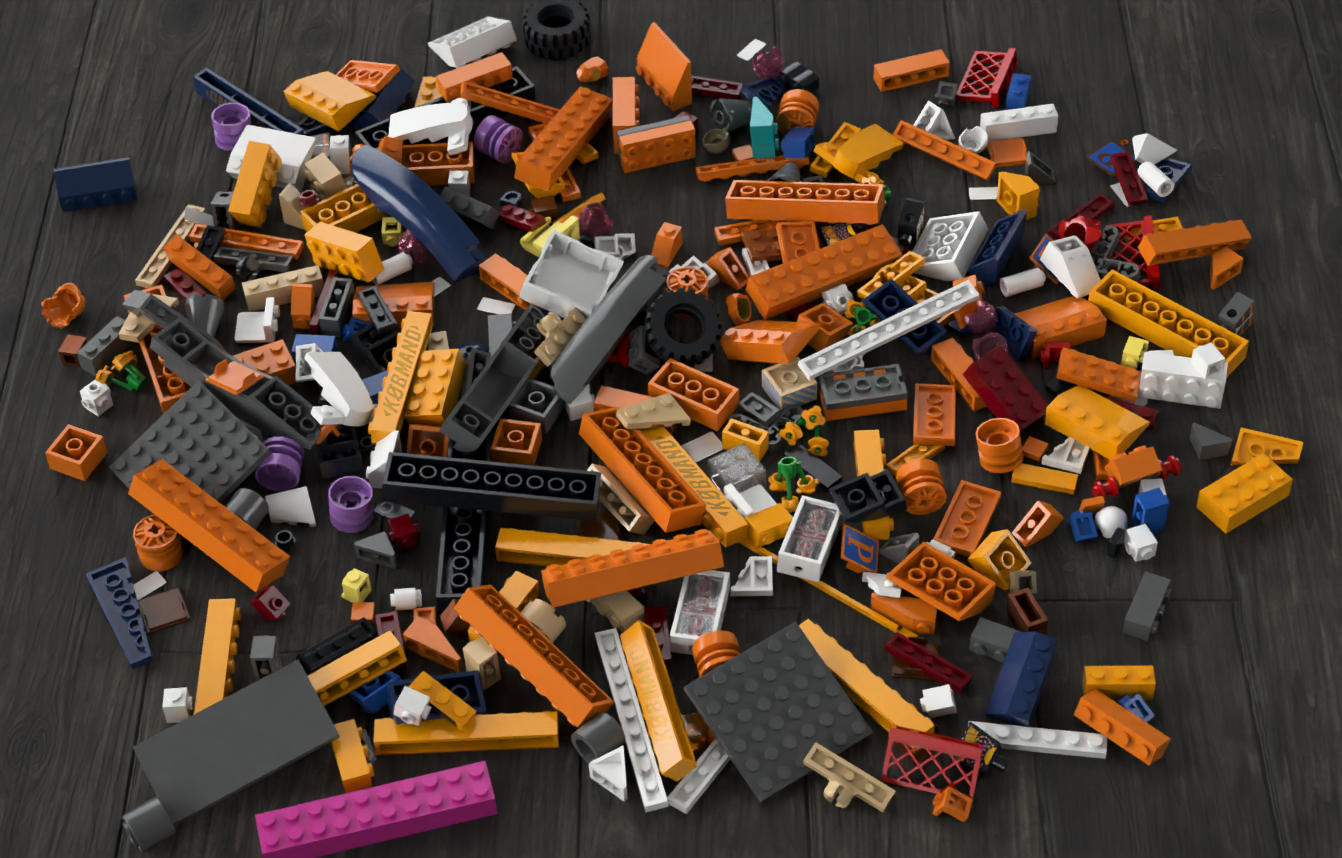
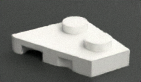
[1041,437,1090,474]
[731,556,773,596]
[862,571,903,598]

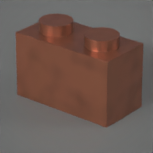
[1006,588,1048,635]

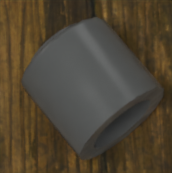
[225,488,269,530]
[571,712,626,763]
[122,797,176,852]

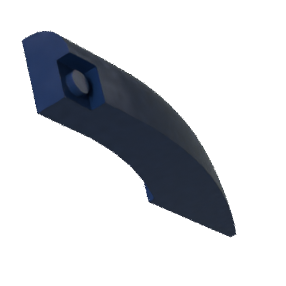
[351,144,487,282]

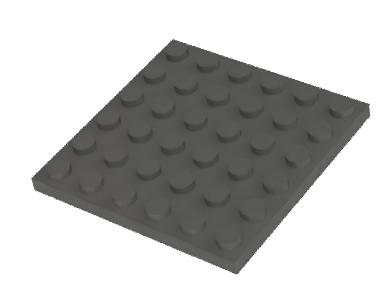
[109,380,272,540]
[684,622,873,803]

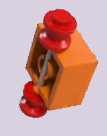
[1092,445,1182,501]

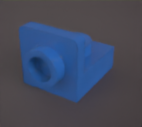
[341,317,371,344]
[1066,510,1098,542]
[1117,693,1155,722]

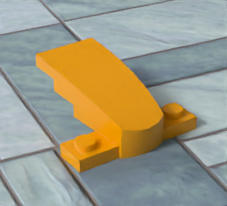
[814,124,905,184]
[857,251,955,327]

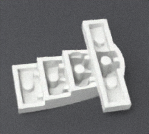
[388,98,473,156]
[304,352,378,426]

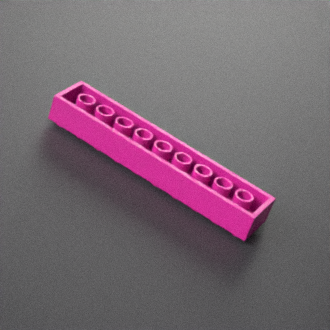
[255,761,497,858]

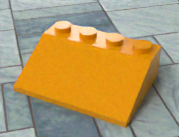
[283,71,376,132]
[1045,385,1150,459]

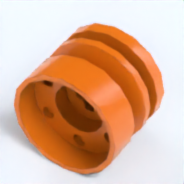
[776,89,819,136]
[666,266,708,319]
[975,418,1024,473]
[896,459,947,515]
[133,515,184,572]
[692,630,740,678]

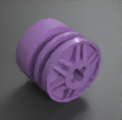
[211,103,251,151]
[474,115,523,164]
[255,437,304,492]
[328,476,374,533]

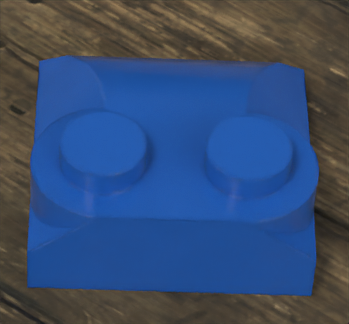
[347,670,401,714]

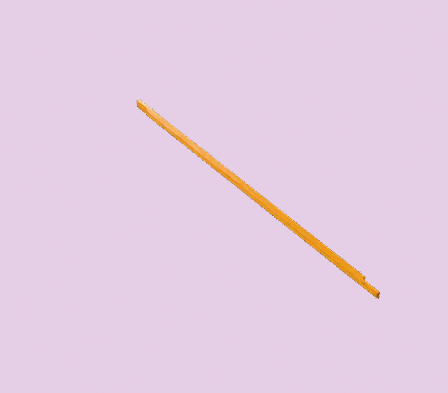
[738,539,918,638]

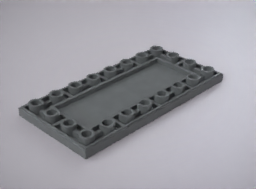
[133,660,340,826]

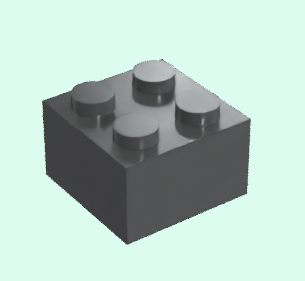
[508,377,566,434]

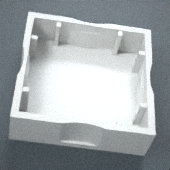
[519,230,624,319]

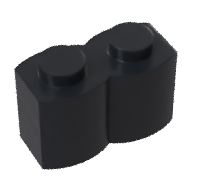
[778,62,819,93]

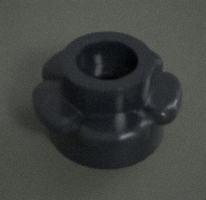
[275,530,296,550]

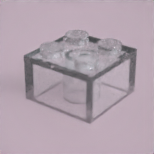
[708,443,766,495]

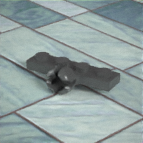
[214,246,294,281]

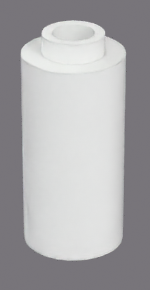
[1137,161,1174,197]
[372,252,413,285]
[1000,267,1046,297]

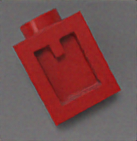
[1040,342,1070,370]

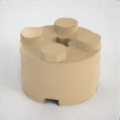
[521,599,566,643]

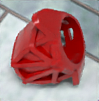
[1058,215,1102,252]

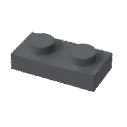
[737,392,781,427]

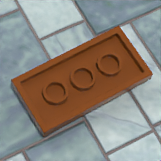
[742,224,825,263]

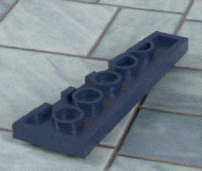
[86,557,153,670]

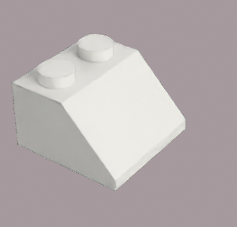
[366,430,402,488]

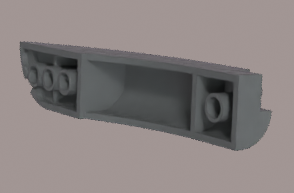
[550,255,670,405]
[150,317,321,450]

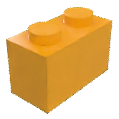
[722,418,769,462]
[744,503,793,548]

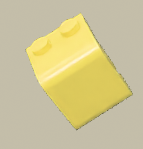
[520,215,580,258]

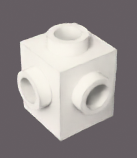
[821,284,853,315]
[80,380,113,417]

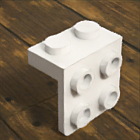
[235,297,280,343]
[724,484,777,518]

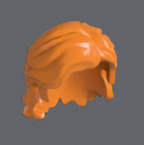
[41,283,86,329]

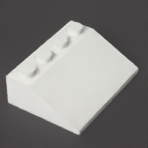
[428,17,517,69]
[226,125,316,191]
[912,212,988,281]

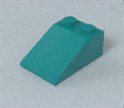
[750,97,779,158]

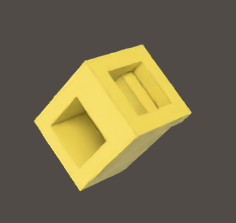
[382,217,404,247]
[1121,336,1149,370]
[341,568,372,603]

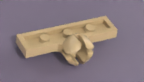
[534,308,586,367]
[803,742,896,812]

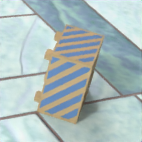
[762,356,817,413]

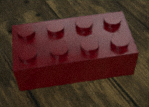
[962,345,1048,434]

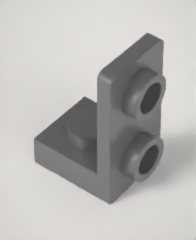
[628,325,660,375]

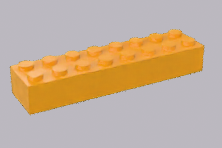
[1088,270,1249,378]

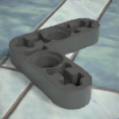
[1090,226,1141,282]
[728,405,803,451]

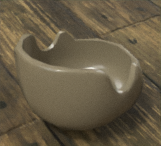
[702,128,731,154]

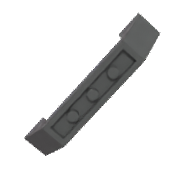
[122,290,228,353]

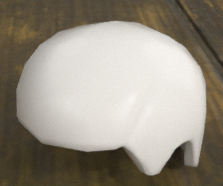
[959,126,988,154]
[1095,506,1128,538]

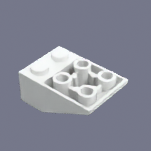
[1040,235,1101,298]

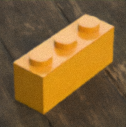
[1082,666,1156,700]
[331,719,375,794]

